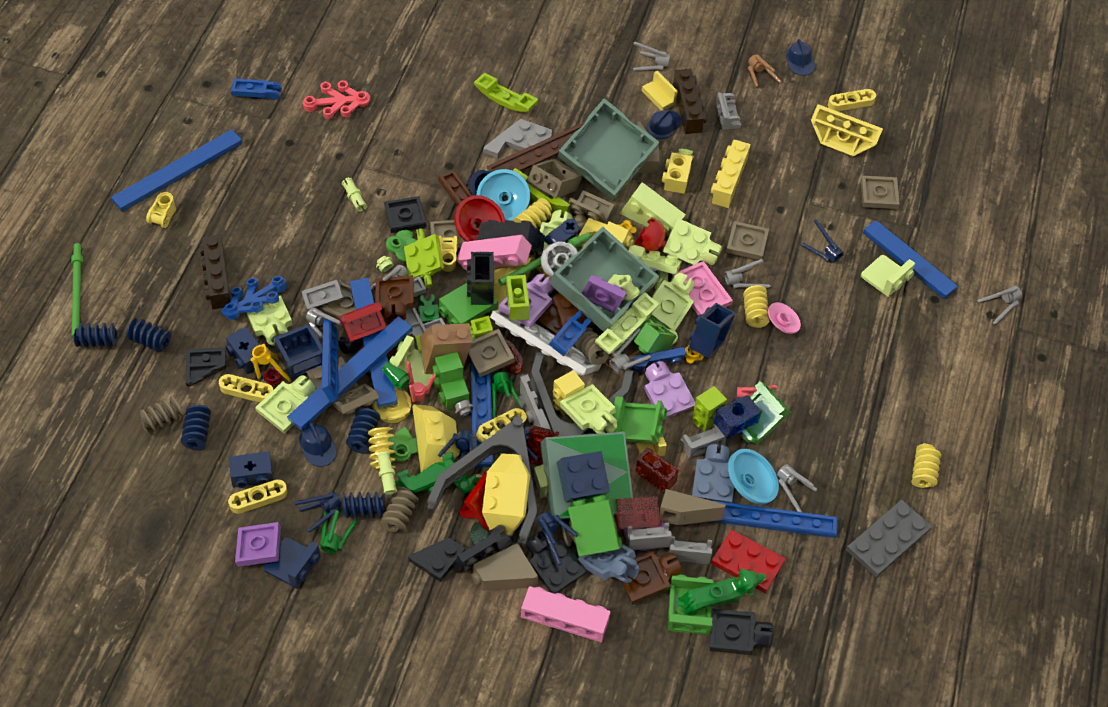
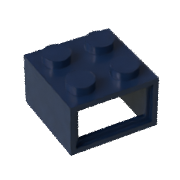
[689,303,736,358]
[274,324,323,379]
[557,451,610,502]

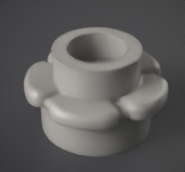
[455,400,473,417]

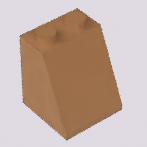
[420,323,472,374]

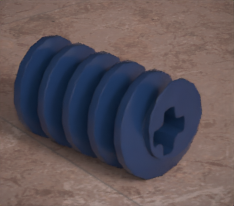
[126,318,172,352]
[74,323,118,347]
[181,405,211,451]
[346,408,381,454]
[343,491,385,518]

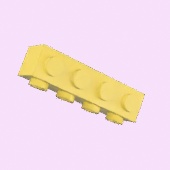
[711,140,751,208]

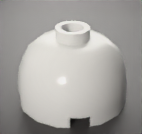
[541,242,578,277]

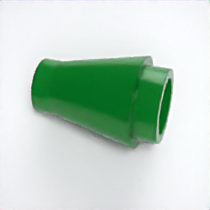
[381,362,411,390]

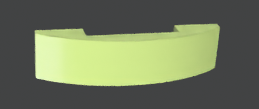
[595,292,659,354]

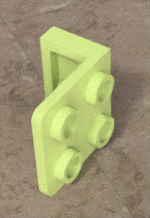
[861,255,915,297]
[389,335,434,387]

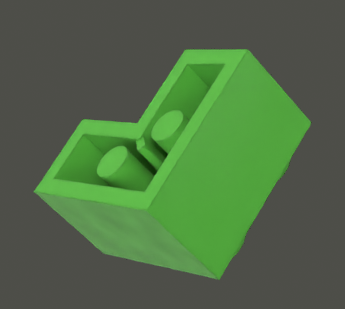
[634,315,677,354]
[432,352,469,410]

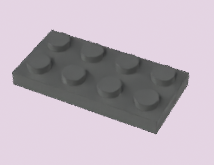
[846,500,932,578]

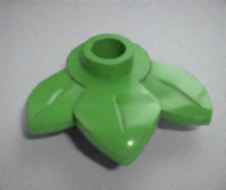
[386,230,417,262]
[388,427,418,462]

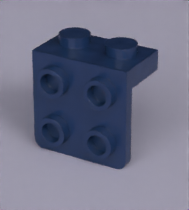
[263,538,321,589]

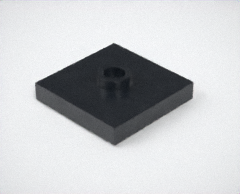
[384,196,427,233]

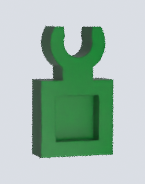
[419,294,439,324]

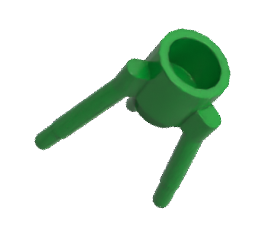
[491,372,521,419]
[319,510,357,554]

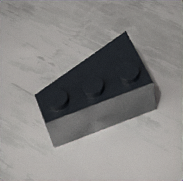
[478,220,545,256]

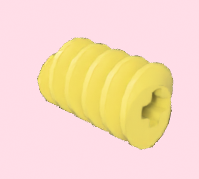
[513,198,552,228]
[743,285,769,328]
[368,427,396,470]
[911,443,941,488]

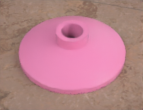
[768,302,801,334]

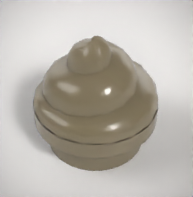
[573,215,588,233]

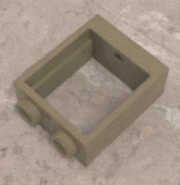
[527,159,583,198]

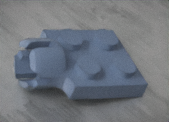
[692,444,734,503]
[578,544,639,583]

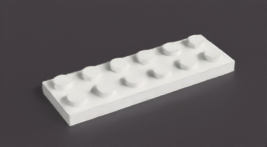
[490,310,602,376]

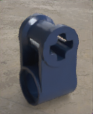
[544,219,579,245]

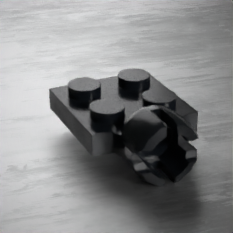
[453,525,513,573]
[526,531,587,594]
[709,609,773,655]

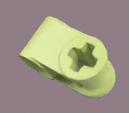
[608,274,640,301]

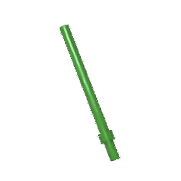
[498,232,591,286]
[71,243,83,338]

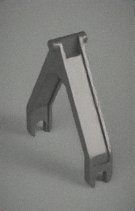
[531,352,633,437]
[427,416,537,545]

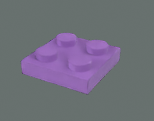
[582,275,626,313]
[235,522,281,567]

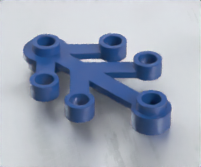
[222,276,287,320]

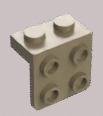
[569,190,616,224]

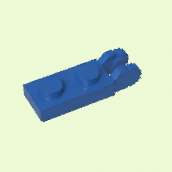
[231,79,282,100]
[548,310,592,357]
[631,347,686,371]

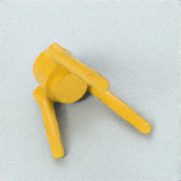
[250,344,291,382]

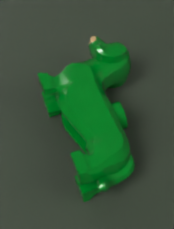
[395,452,482,495]
[677,568,766,616]

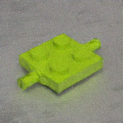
[404,229,444,288]

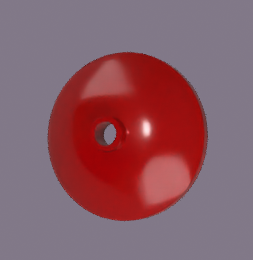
[454,195,505,242]

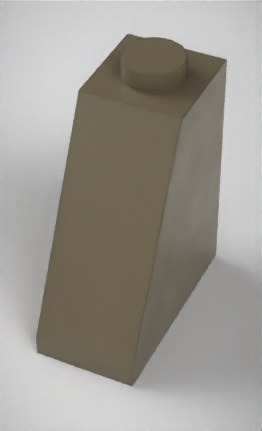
[471,543,538,591]

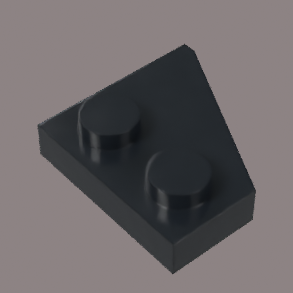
[186,347,226,387]
[408,537,465,582]

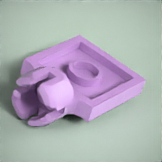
[499,274,553,328]
[644,361,695,420]

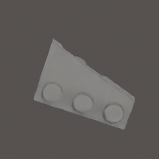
[518,374,551,440]

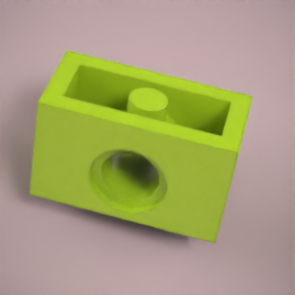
[506,275,529,321]
[692,386,727,432]

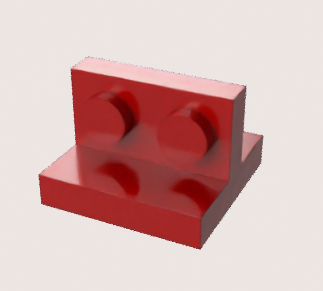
[338,302,386,342]
[459,472,489,530]

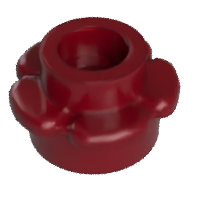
[264,368,283,386]

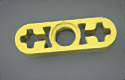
[828,89,876,112]
[219,374,273,403]
[476,408,527,443]
[228,480,287,514]

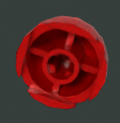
[634,217,667,253]

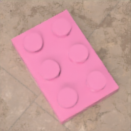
[671,261,733,316]

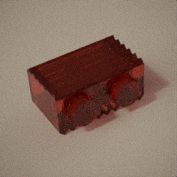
[635,447,679,493]

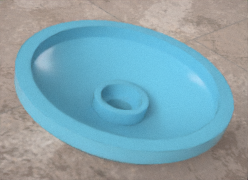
[477,169,530,221]
[728,449,779,504]

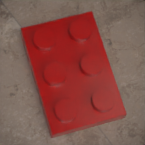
[711,529,786,594]

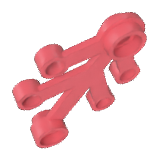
[303,80,370,119]

